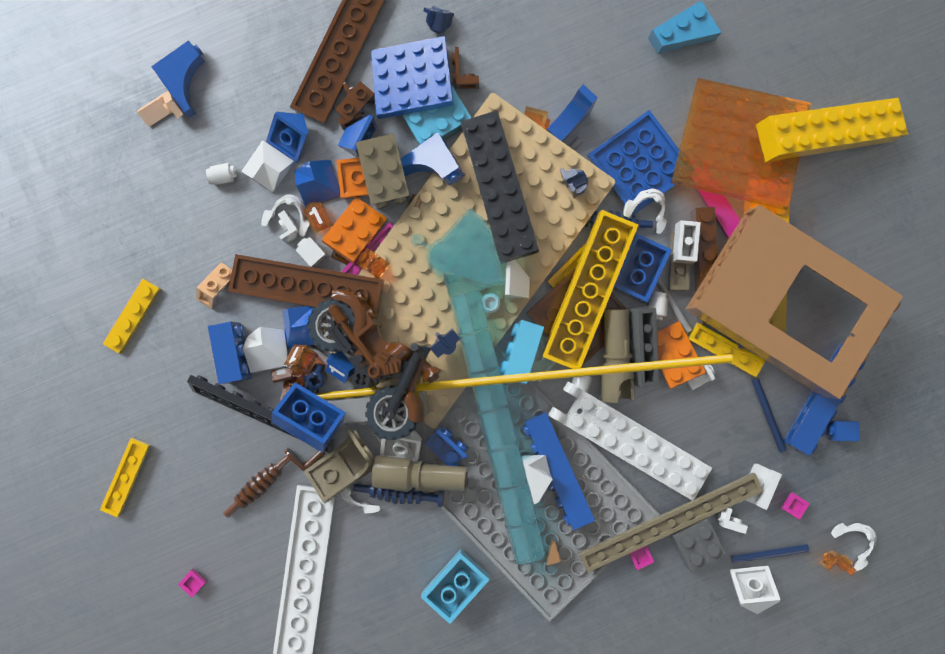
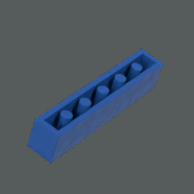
[784,344,866,456]
[523,412,595,530]

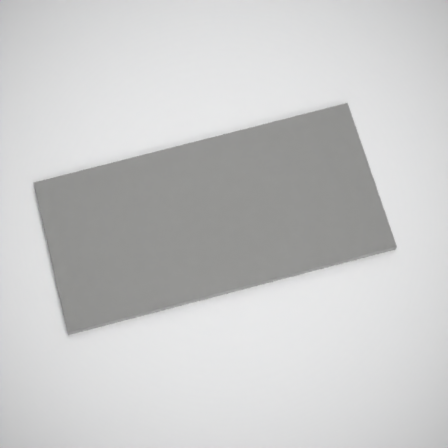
[347,345,660,622]

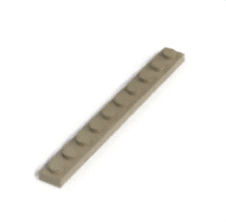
[579,473,763,572]

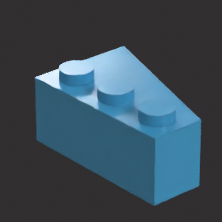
[648,1,722,54]

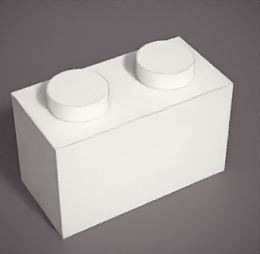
[672,220,701,264]

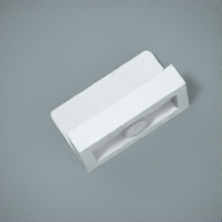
[746,463,782,510]

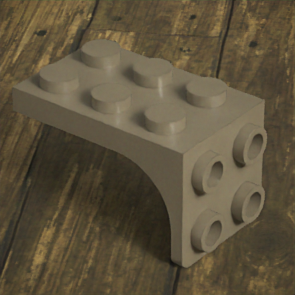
[356,133,410,208]
[303,428,375,504]

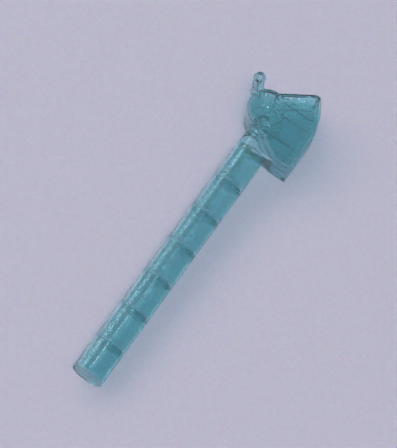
[411,209,546,565]

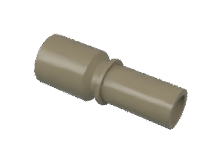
[601,309,635,403]
[372,456,468,492]

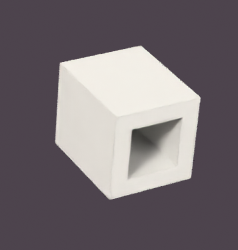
[296,237,328,268]

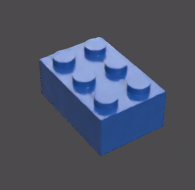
[613,233,672,304]
[208,321,252,384]
[271,382,346,453]

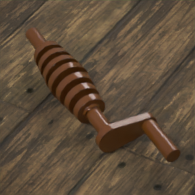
[223,448,325,518]

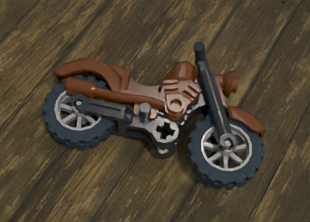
[307,290,442,440]

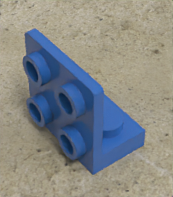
[424,426,468,466]

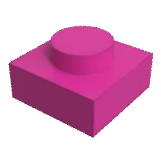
[781,492,810,520]
[629,546,654,570]
[178,569,207,598]

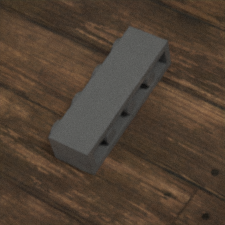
[627,306,659,388]

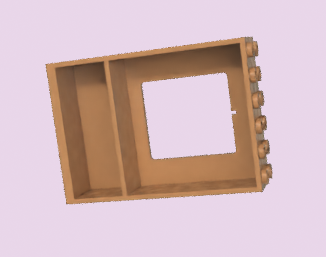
[685,205,903,399]

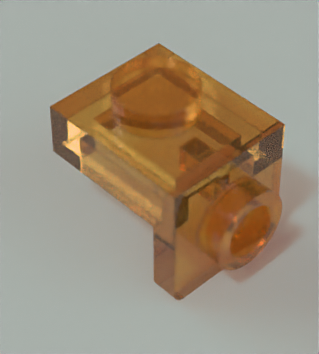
[356,248,390,279]
[819,550,856,575]

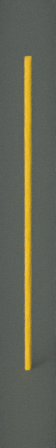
[316,354,733,400]

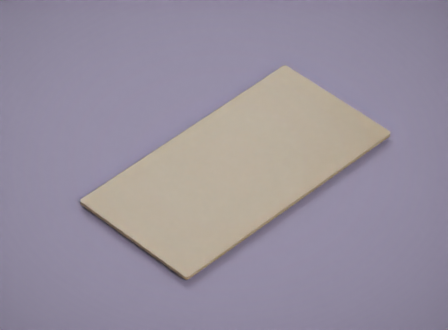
[323,93,615,429]

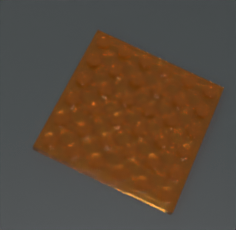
[671,78,812,210]

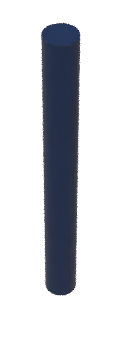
[752,378,787,452]
[731,544,809,564]

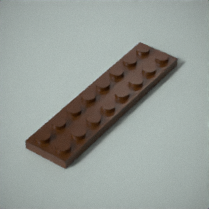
[290,0,386,125]
[228,254,384,315]

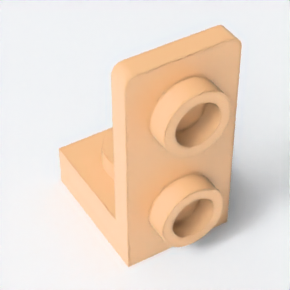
[137,91,184,127]
[196,263,232,309]

